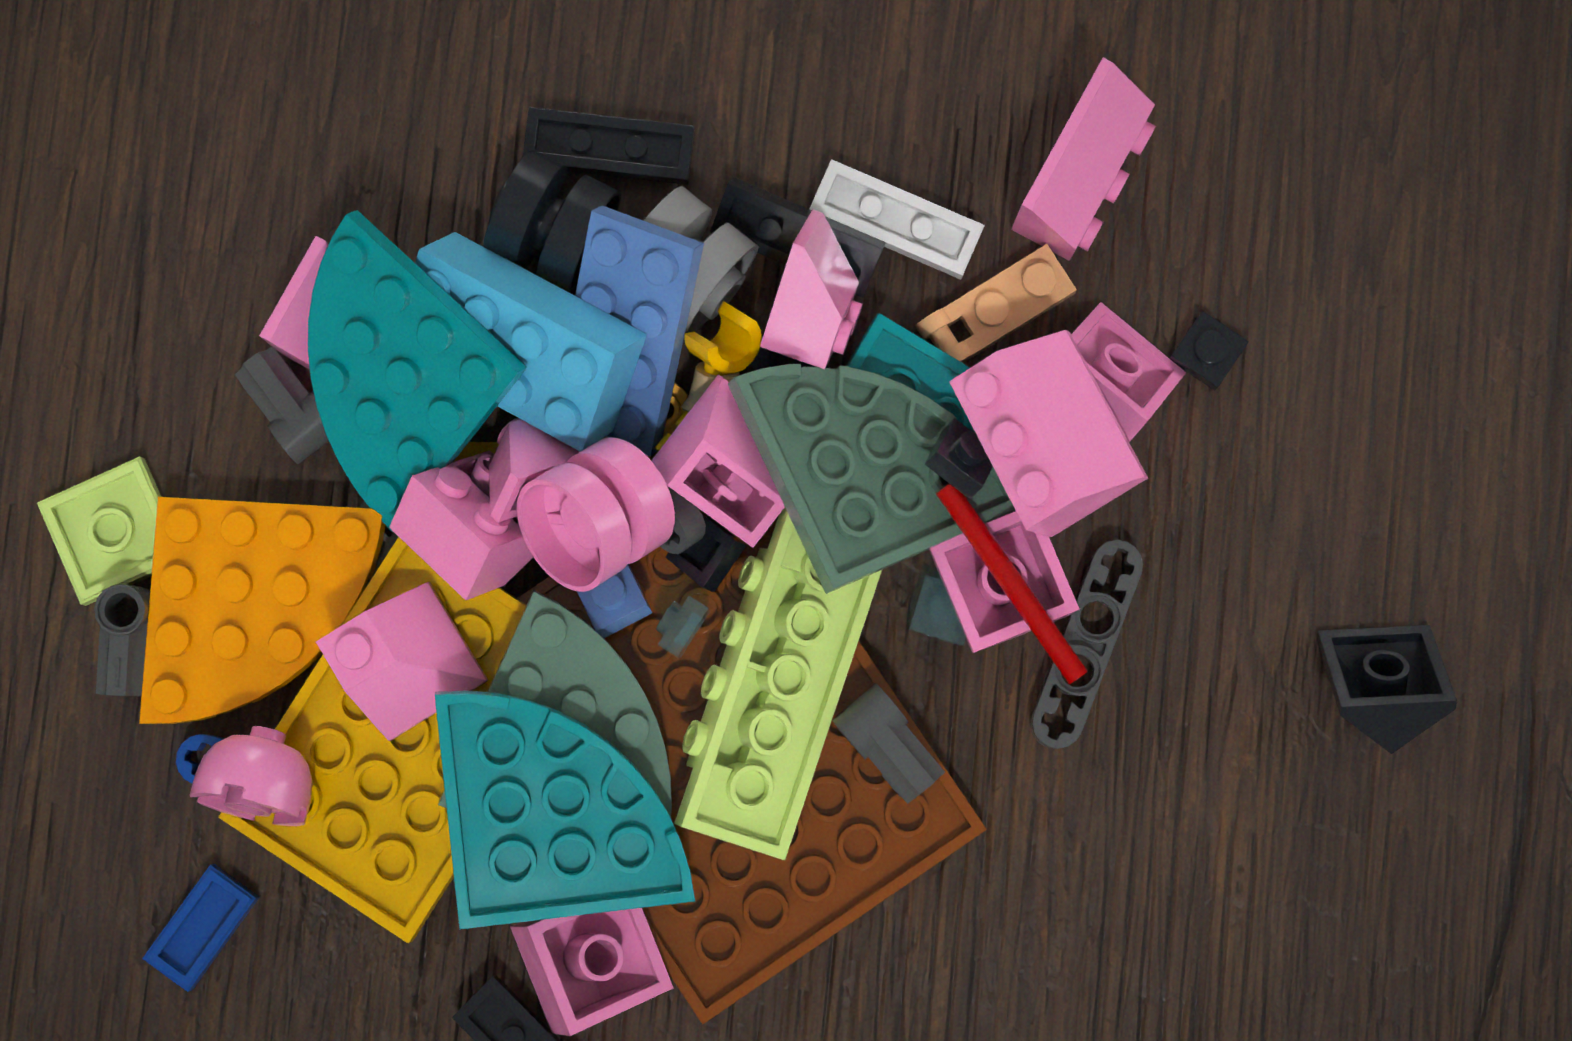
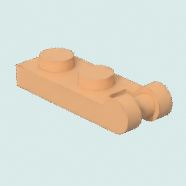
[916,244,1077,363]

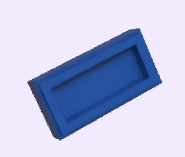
[142,864,260,992]

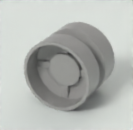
[643,186,759,333]

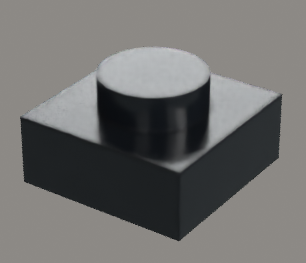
[1169,311,1249,391]
[925,418,993,499]
[665,513,746,592]

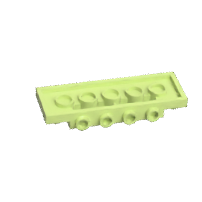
[674,508,882,860]

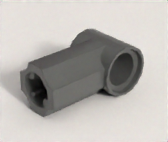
[235,347,329,464]
[94,584,150,696]
[832,683,945,804]

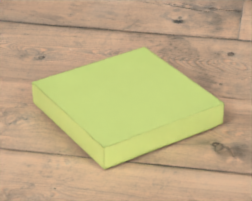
[37,456,161,606]

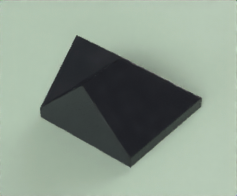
[1317,625,1457,754]

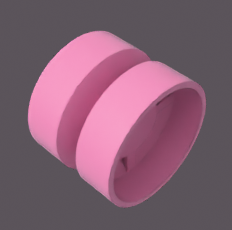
[517,437,675,592]

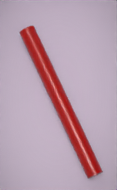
[936,484,1088,684]

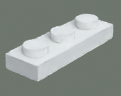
[809,159,985,280]

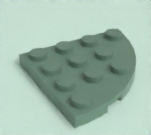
[728,364,1016,594]
[438,590,672,818]

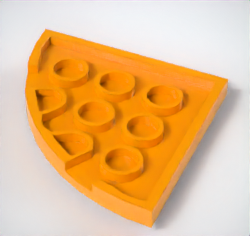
[139,497,385,724]

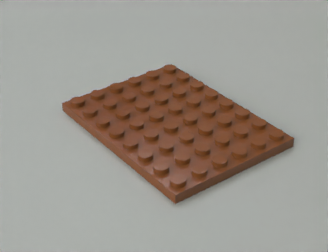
[518,508,987,1025]

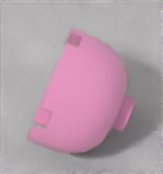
[190,726,313,826]

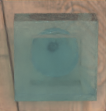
[909,575,966,646]
[656,596,710,659]

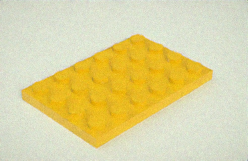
[218,537,527,944]

